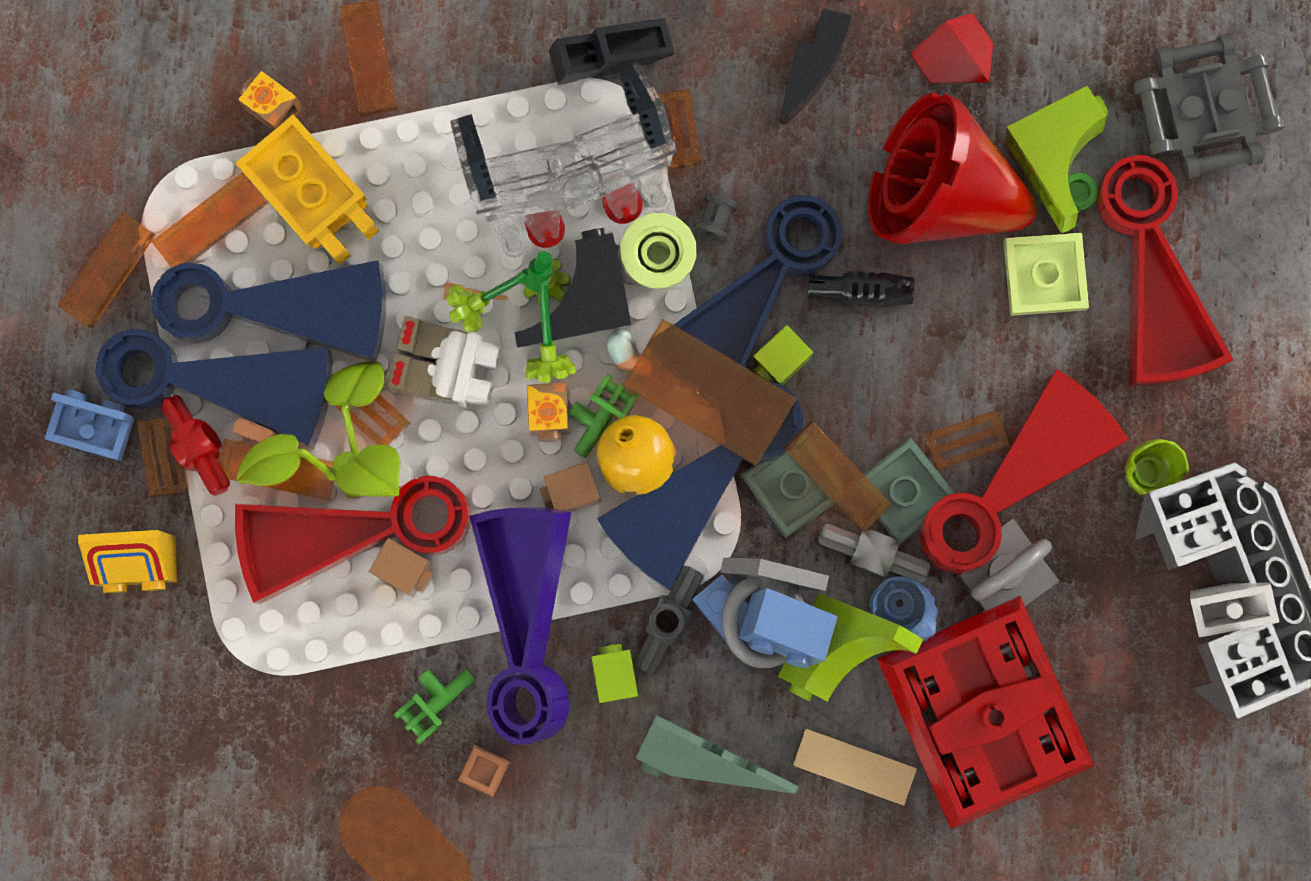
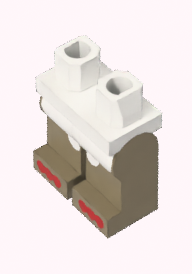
[387,315,502,408]

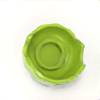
[1124,439,1189,497]

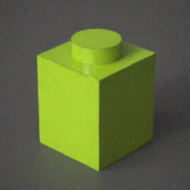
[752,325,814,385]
[591,644,639,703]

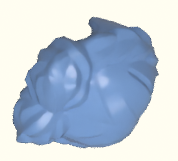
[869,576,938,642]

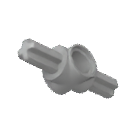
[818,523,930,583]

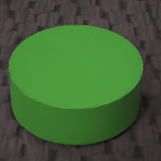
[1068,172,1098,212]

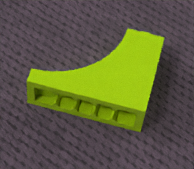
[1005,86,1108,234]
[778,593,923,702]

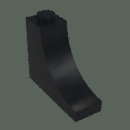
[514,228,632,348]

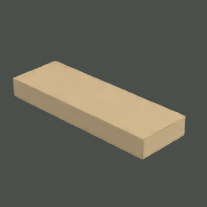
[792,728,917,806]

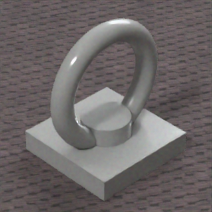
[956,519,1059,611]
[720,557,829,668]

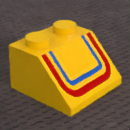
[78,530,177,593]

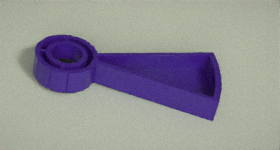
[469,507,572,745]

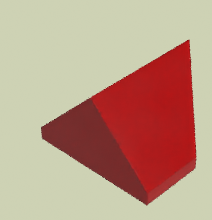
[910,13,993,85]

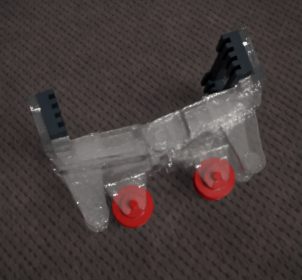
[450,63,677,258]

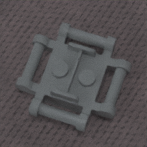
[1133,33,1285,179]

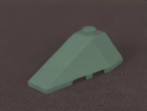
[636,715,799,794]

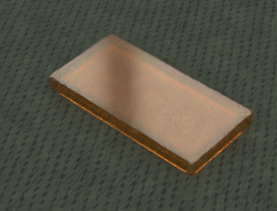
[622,319,797,466]

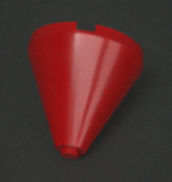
[868,92,1038,244]

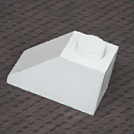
[1190,582,1279,637]

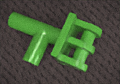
[568,374,640,458]
[394,669,475,745]

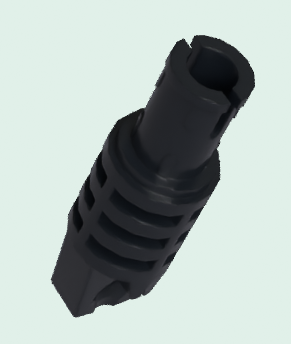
[808,271,915,307]

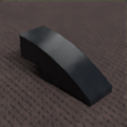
[779,9,852,124]
[549,18,675,85]

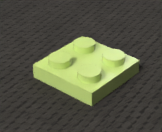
[1003,233,1089,316]

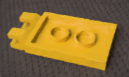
[235,115,380,265]

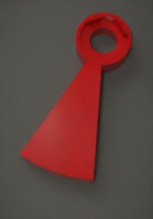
[1096,155,1233,386]
[919,369,1129,575]
[235,475,471,604]

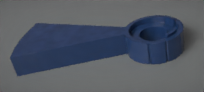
[648,195,842,409]
[151,260,386,362]
[95,329,332,449]
[597,381,803,591]

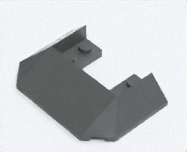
[1135,463,1311,720]

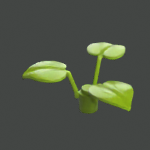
[237,361,401,498]

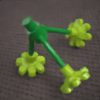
[446,251,576,383]

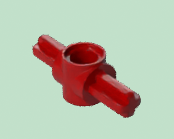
[161,395,230,496]

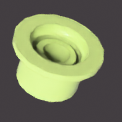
[620,213,697,289]

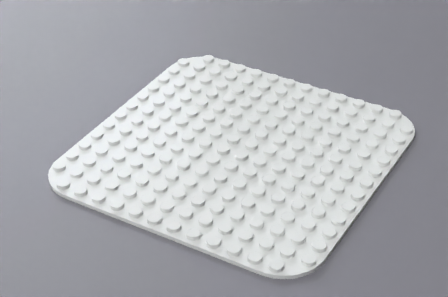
[141,78,741,676]

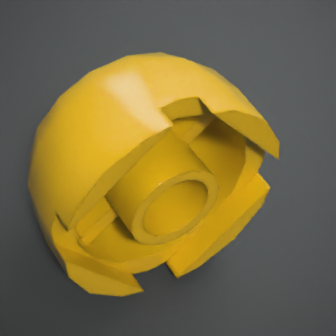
[597,415,676,495]

